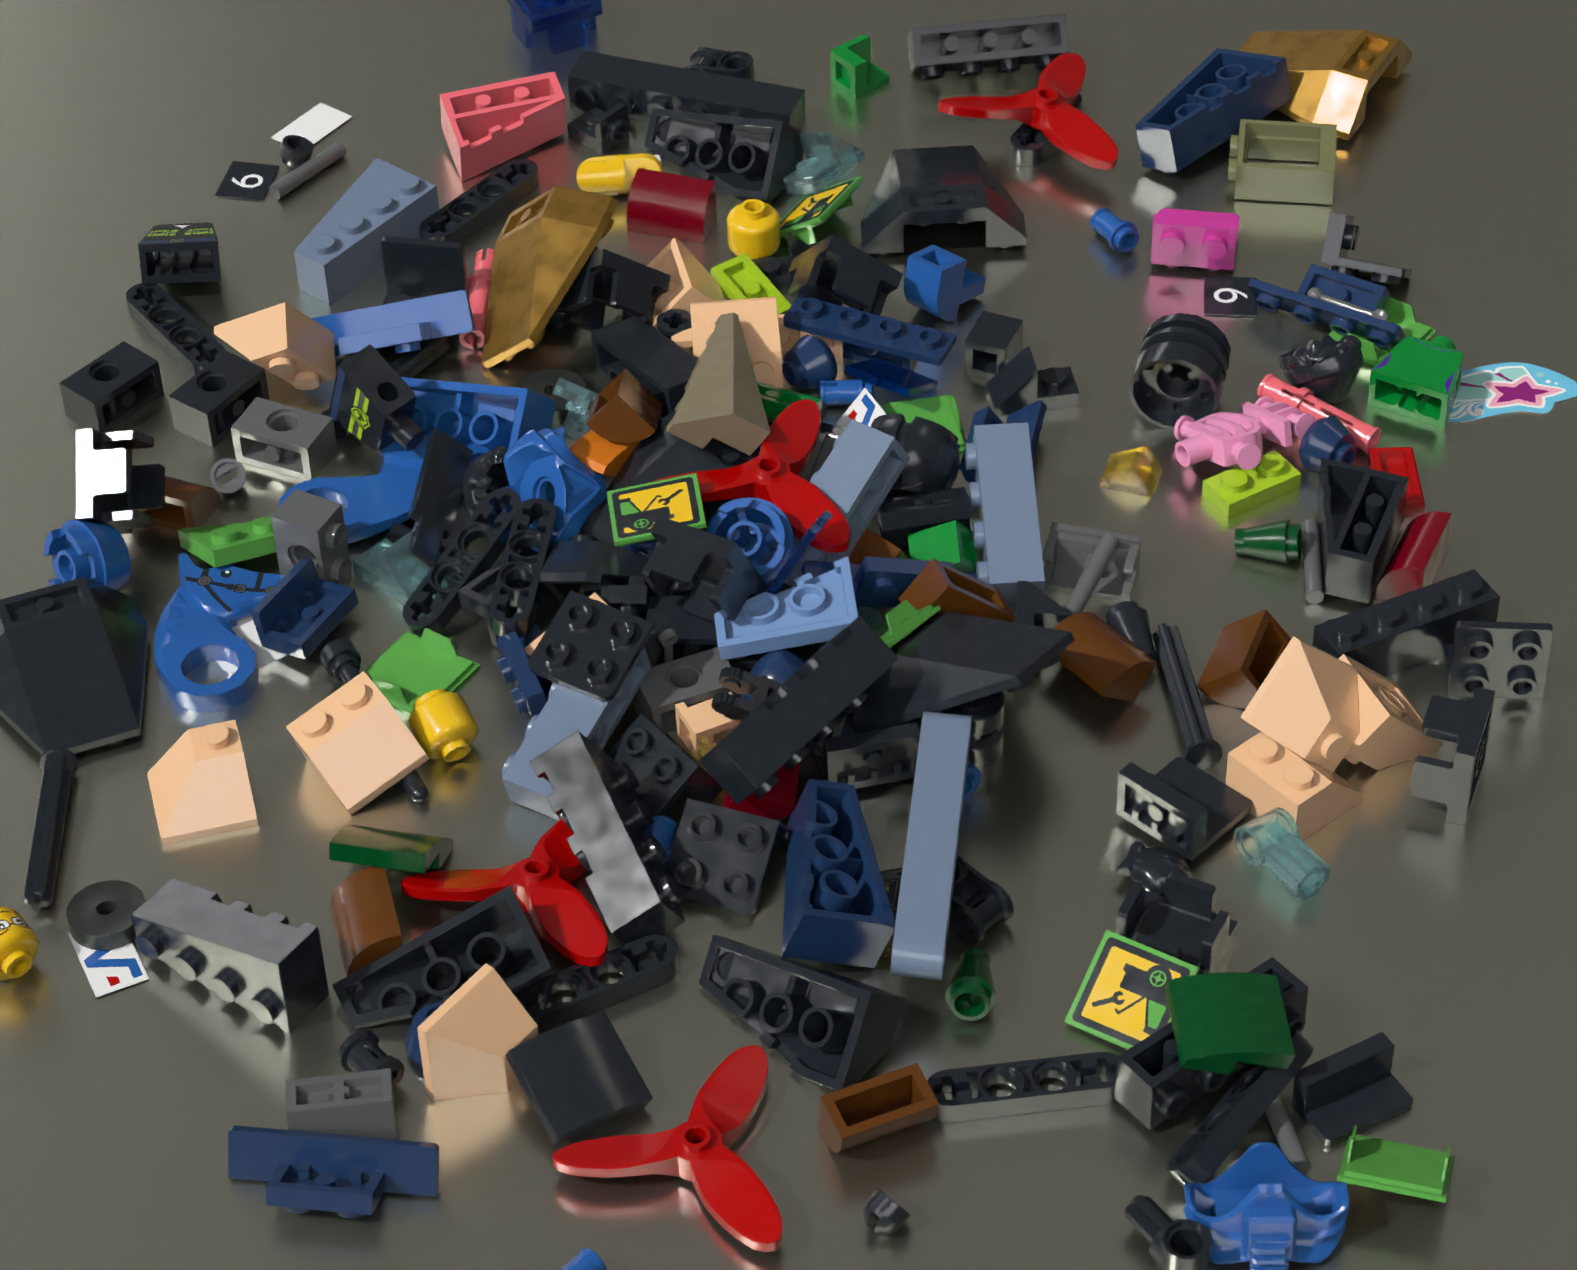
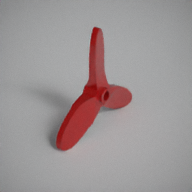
[938,53,1119,170]
[653,399,850,553]
[401,819,608,967]
[552,1045,782,1252]

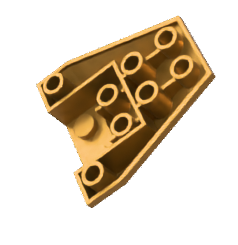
[1238,30,1412,141]
[482,185,618,369]

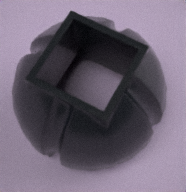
[871,414,960,499]

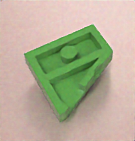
[178,517,276,568]

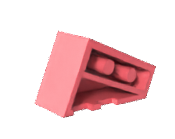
[440,71,566,182]

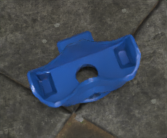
[502,426,607,552]
[1184,1142,1349,1270]

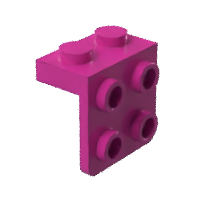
[1151,208,1240,270]

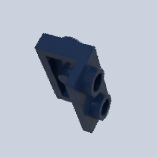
[251,557,359,660]

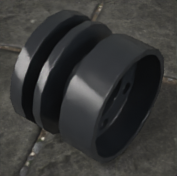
[1129,313,1231,430]

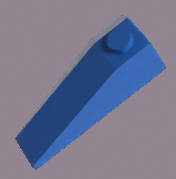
[401,377,556,464]

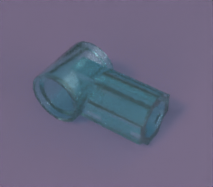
[1233,807,1330,900]

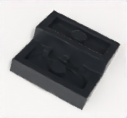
[505,1011,653,1144]

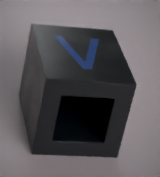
[964,310,1023,380]

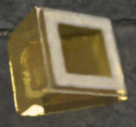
[1099,445,1162,496]

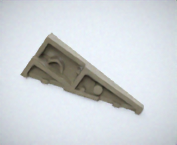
[667,312,771,455]

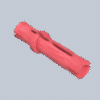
[459,248,494,349]
[1257,373,1382,454]

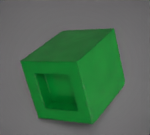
[830,34,890,99]
[908,520,980,575]

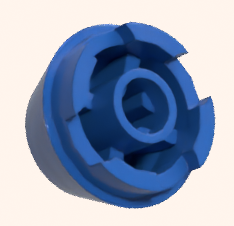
[706,497,793,583]
[44,520,131,591]

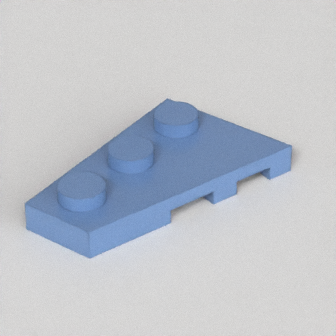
[714,556,858,660]

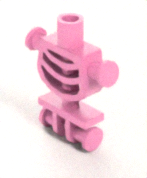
[1174,396,1316,470]

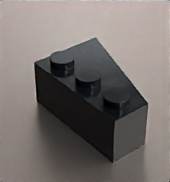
[1317,458,1409,604]

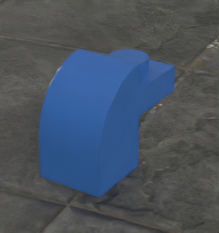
[904,244,986,321]

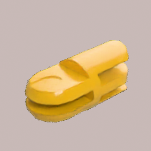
[576,153,664,196]

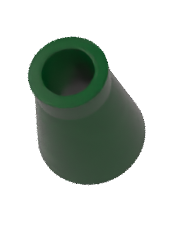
[1234,519,1303,564]
[945,948,996,1021]

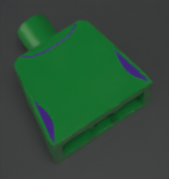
[1367,335,1464,428]

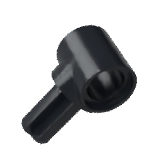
[1124,1195,1212,1270]

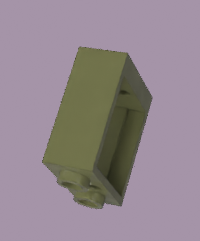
[1227,119,1337,205]

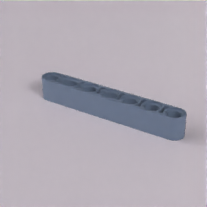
[891,711,972,980]

